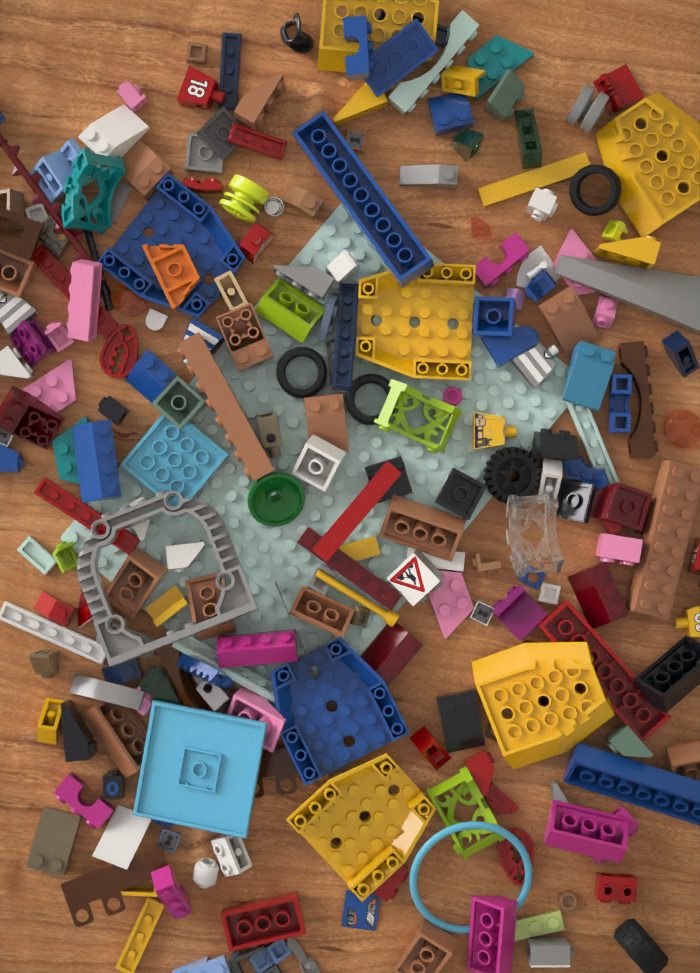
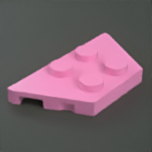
[552,229,597,296]
[22,359,77,413]
[427,570,474,638]

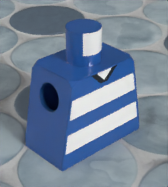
[182,317,224,365]

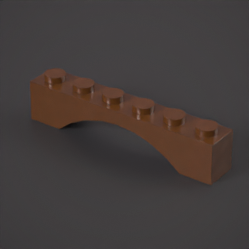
[618,341,658,459]
[157,644,215,712]

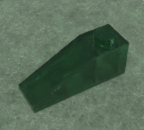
[514,109,542,169]
[451,128,485,162]
[138,665,184,706]

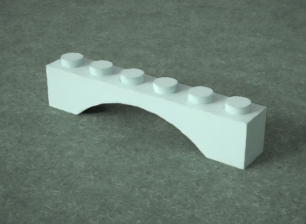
[387,10,479,115]

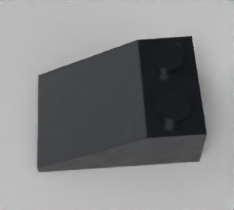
[436,688,485,753]
[61,700,98,762]

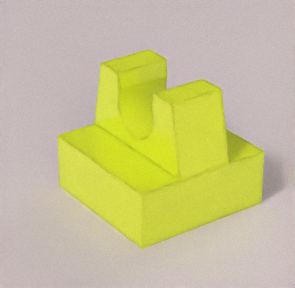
[601,220,628,242]

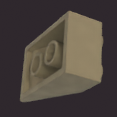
[26,807,81,876]

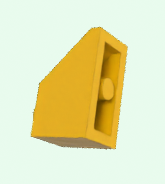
[37,698,65,745]

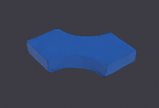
[563,455,610,491]

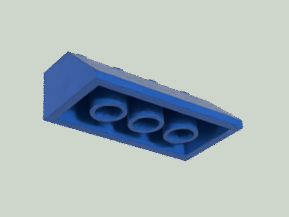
[72,419,122,503]

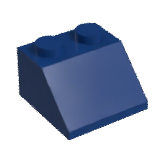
[427,93,474,136]
[473,296,516,337]
[125,349,177,403]

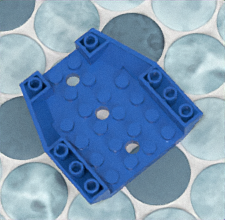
[97,172,246,318]
[271,637,410,786]

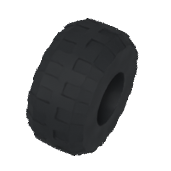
[614,918,669,973]

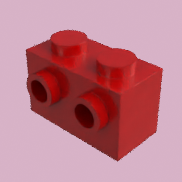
[595,872,638,904]

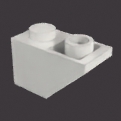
[327,250,358,285]
[0,346,34,380]

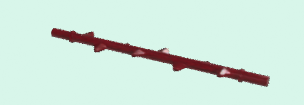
[0,133,106,283]

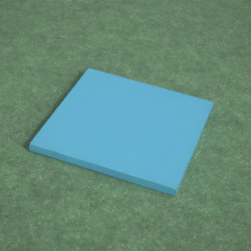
[133,700,268,839]

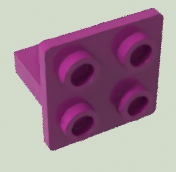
[10,319,57,368]

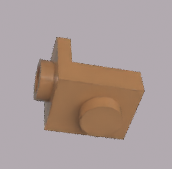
[471,552,501,574]

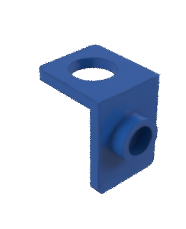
[517,563,546,590]

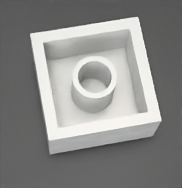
[291,434,347,492]

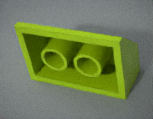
[255,278,325,343]

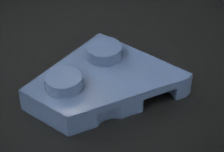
[318,292,339,341]

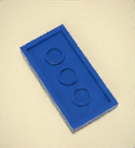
[364,18,439,98]

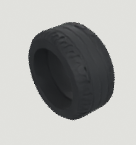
[569,165,622,216]
[276,347,327,398]
[346,374,395,425]

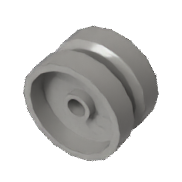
[565,83,610,134]

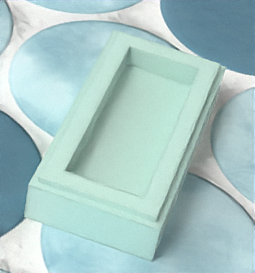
[17,536,57,575]

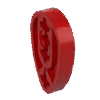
[100,324,139,379]
[497,828,535,886]

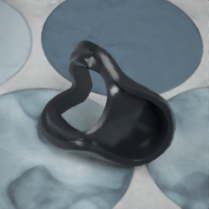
[280,13,314,53]

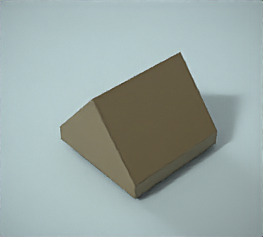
[350,604,370,627]

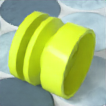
[219,174,270,223]

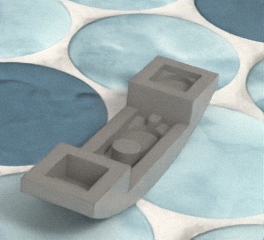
[70,674,145,711]

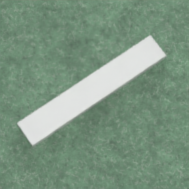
[0,601,106,665]

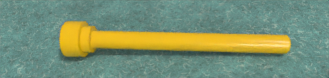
[315,570,400,627]

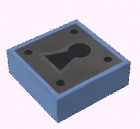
[157,827,182,853]

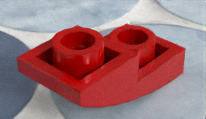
[182,177,224,194]

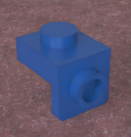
[524,270,557,303]

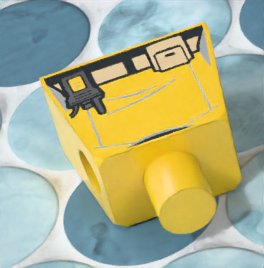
[473,412,516,450]

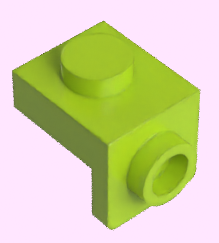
[52,541,78,574]

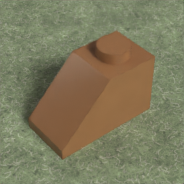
[282,185,324,221]

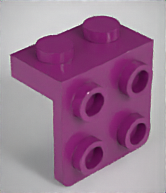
[492,584,547,640]

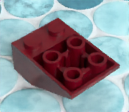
[0,386,65,450]

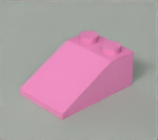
[227,686,286,753]

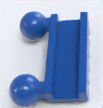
[178,653,233,689]

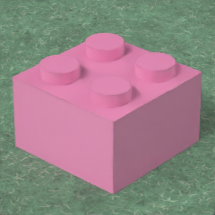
[595,533,643,566]

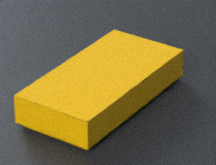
[339,536,381,561]

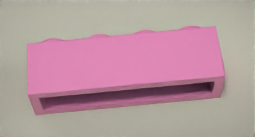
[66,259,103,342]

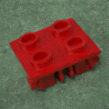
[593,64,644,115]

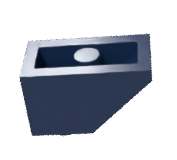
[662,330,699,377]
[102,657,144,684]

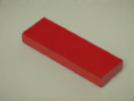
[227,123,287,161]

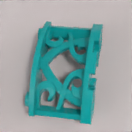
[62,148,126,234]

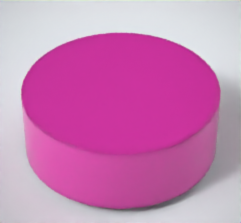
[443,387,462,406]

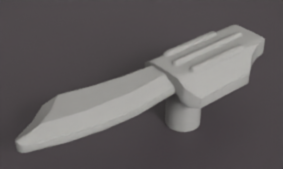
[286,937,320,973]

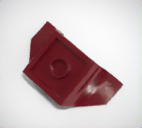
[590,482,652,535]

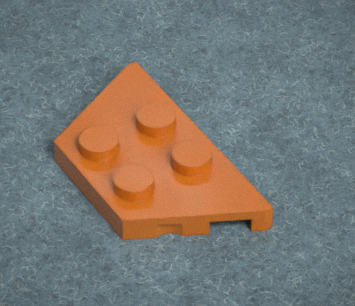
[142,244,201,311]

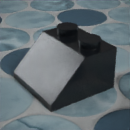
[532,428,580,460]

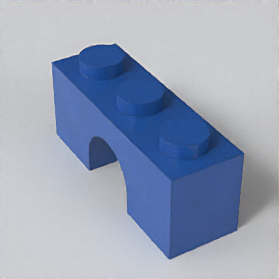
[343,15,375,81]
[608,374,632,434]

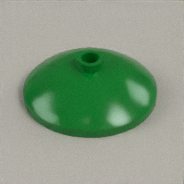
[247,472,305,527]

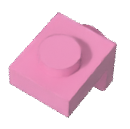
[592,296,618,329]
[44,321,75,353]

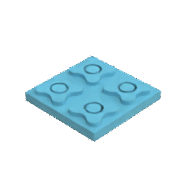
[120,414,229,507]

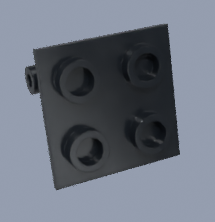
[365,456,413,504]

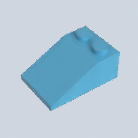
[562,340,616,411]

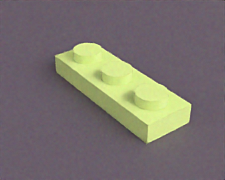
[514,909,565,941]

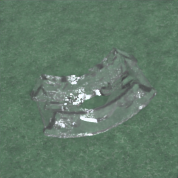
[506,493,565,577]

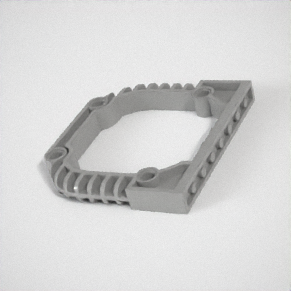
[77,490,259,667]

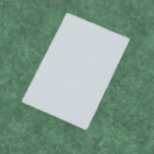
[92,805,152,870]

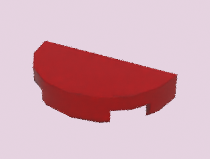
[486,781,519,814]

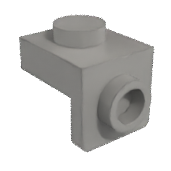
[307,564,337,596]

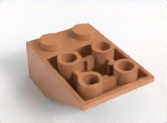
[234,73,286,131]
[216,303,274,373]

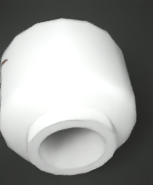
[193,858,219,889]

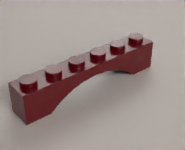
[297,527,402,611]

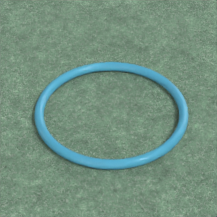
[409,821,533,934]

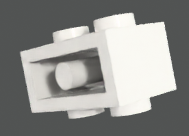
[524,187,558,222]
[211,834,253,877]

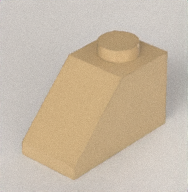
[214,270,249,311]

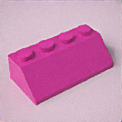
[217,629,298,668]
[544,800,629,863]
[466,895,518,973]

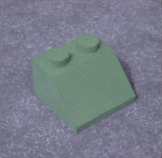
[484,69,526,123]
[152,375,207,430]
[605,722,653,758]

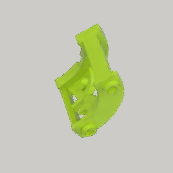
[374,379,462,454]
[426,766,506,860]

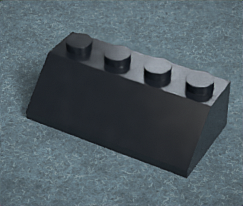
[634,636,700,714]

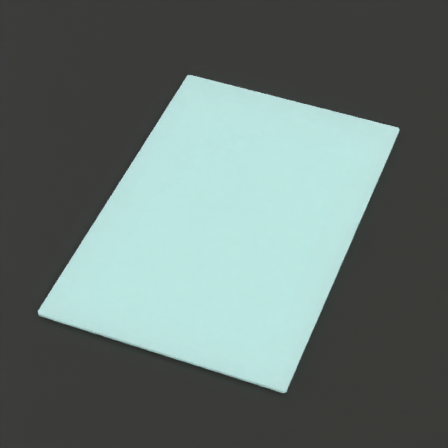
[61,204,569,709]

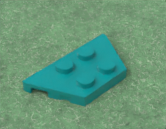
[467,35,534,101]
[52,417,89,484]

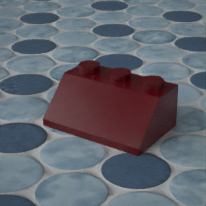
[568,561,629,629]
[361,622,423,687]

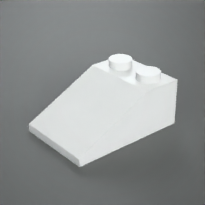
[78,104,150,167]

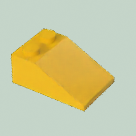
[593,236,661,269]

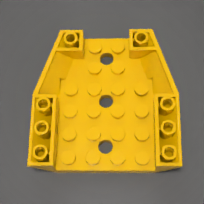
[317,0,439,73]
[596,92,700,238]
[356,263,476,381]
[472,642,615,770]
[286,753,436,902]

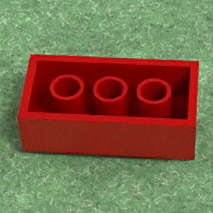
[221,891,306,952]

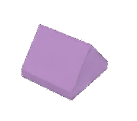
[505,288,526,311]

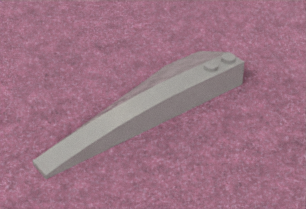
[554,255,700,336]

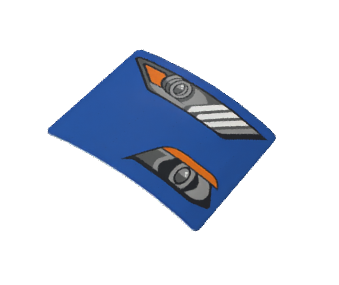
[342,890,380,931]

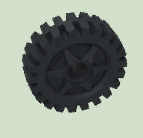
[483,447,542,505]

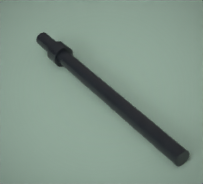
[80,200,114,311]

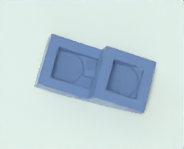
[247,939,292,973]

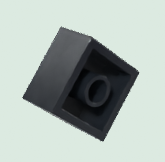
[434,468,487,520]

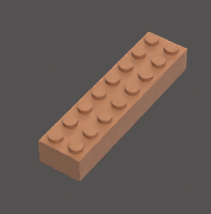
[177,332,275,481]
[626,460,700,620]

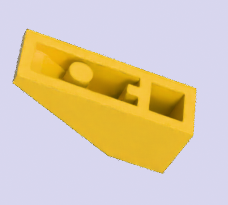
[333,83,388,127]

